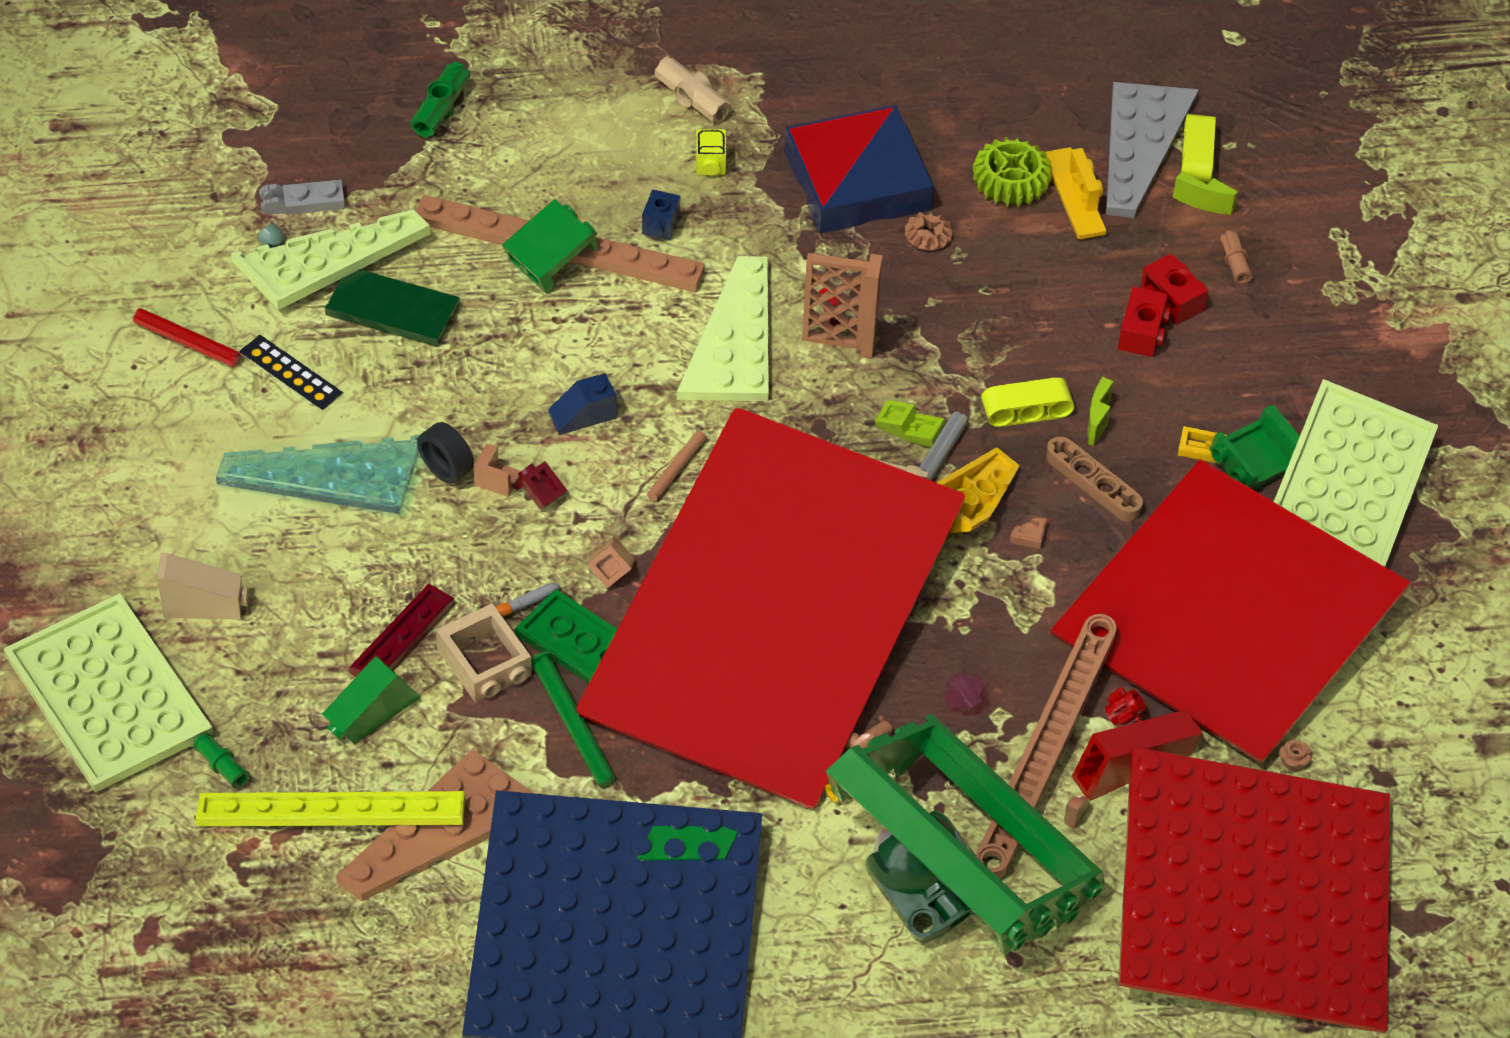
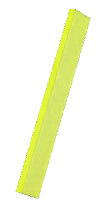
[195,791,466,826]

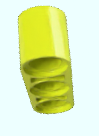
[1181,114,1216,184]
[981,378,1075,427]

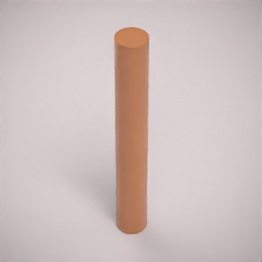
[647,431,706,501]

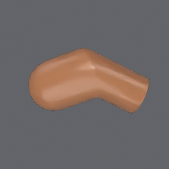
[846,721,892,749]

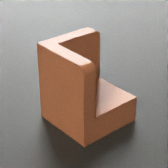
[474,444,520,497]
[587,535,635,588]

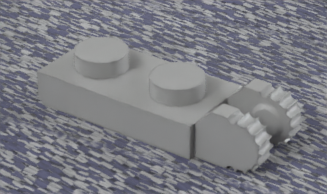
[259,180,345,215]

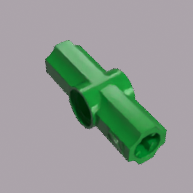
[410,61,470,138]

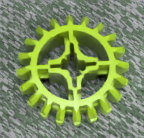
[973,137,1052,207]

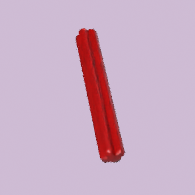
[133,308,241,367]

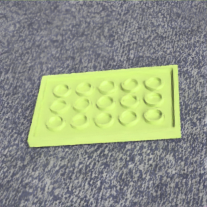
[1274,379,1438,567]
[3,593,213,793]

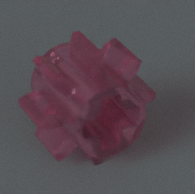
[943,671,984,712]

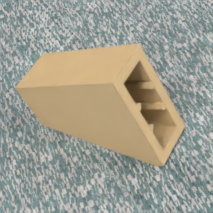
[158,553,249,619]

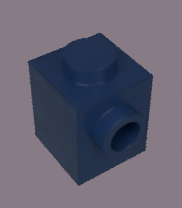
[642,189,681,240]

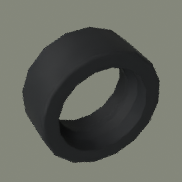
[417,422,474,484]

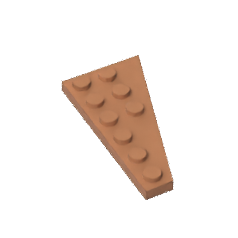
[336,749,535,901]

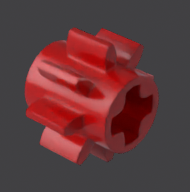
[1105,687,1146,727]

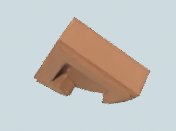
[1010,518,1047,549]
[1064,795,1090,829]

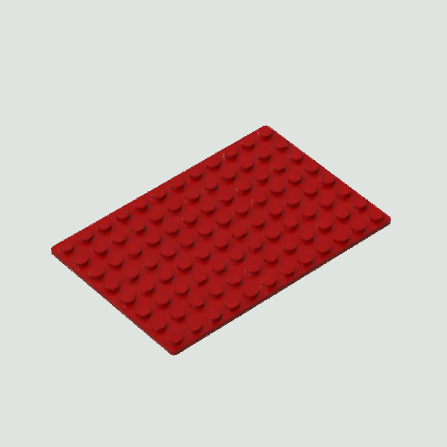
[576,408,965,809]

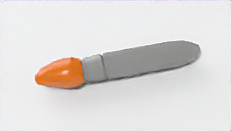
[496,583,560,618]

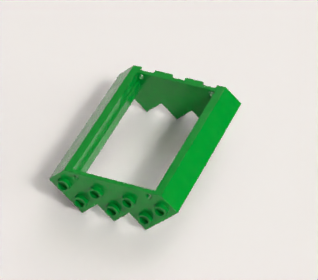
[826,714,1105,956]

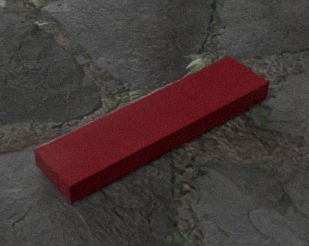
[349,583,455,677]

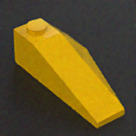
[936,447,1020,533]

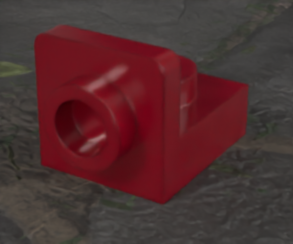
[514,461,568,511]

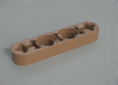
[1046,437,1143,522]

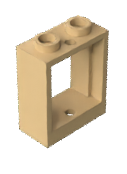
[436,603,532,703]

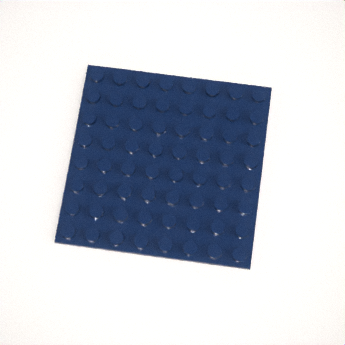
[462,790,763,1038]

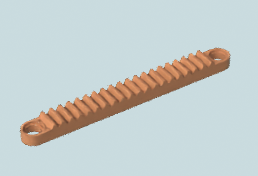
[976,614,1117,879]

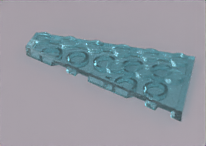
[216,435,419,514]

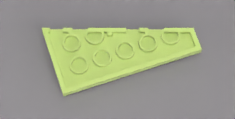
[231,209,431,310]

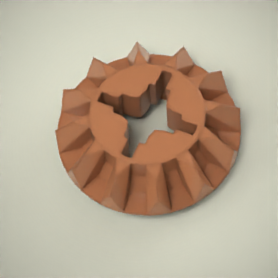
[905,211,952,250]

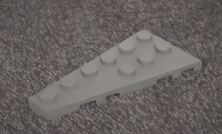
[1106,82,1199,218]

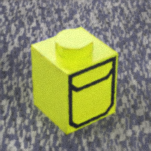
[696,129,726,175]

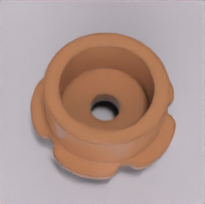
[1279,740,1311,771]

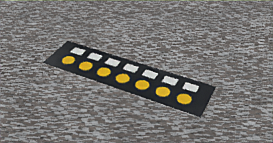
[239,335,344,410]

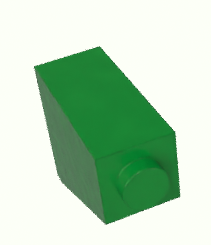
[322,656,420,744]
[637,826,738,861]

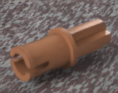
[1220,230,1253,285]

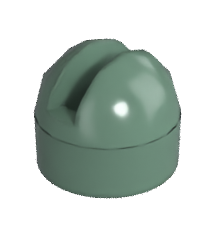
[258,223,284,248]

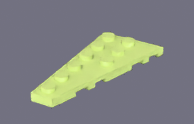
[677,256,769,401]

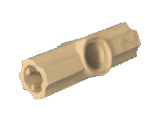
[655,56,731,124]

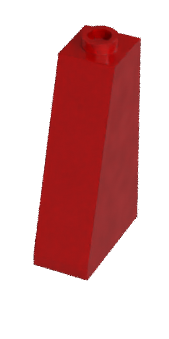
[1071,710,1203,801]

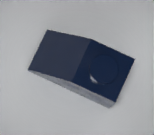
[548,373,617,435]

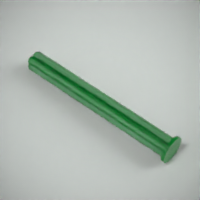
[531,651,615,788]

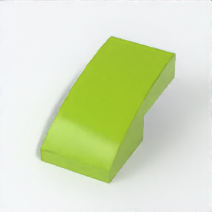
[1173,171,1238,215]
[1087,377,1113,446]
[875,400,946,447]

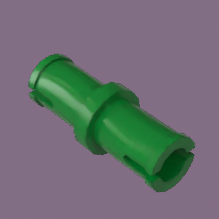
[193,733,250,789]

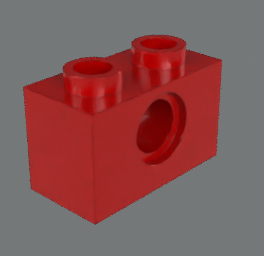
[1140,253,1208,325]
[1117,286,1171,357]

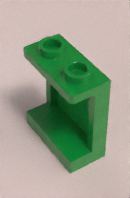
[502,199,599,294]
[1209,404,1300,491]

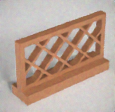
[802,253,883,359]

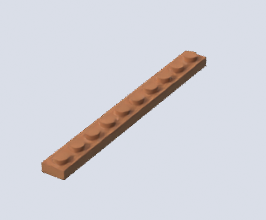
[416,195,705,293]

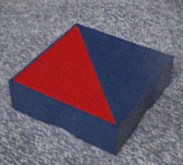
[784,105,933,234]

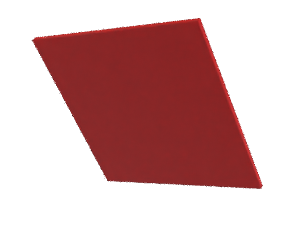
[1050,459,1410,764]
[1118,747,1390,1033]

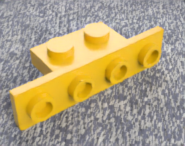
[1046,147,1106,239]

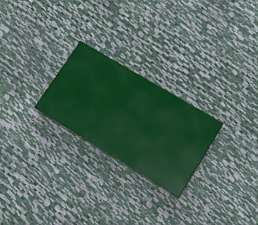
[325,269,460,347]

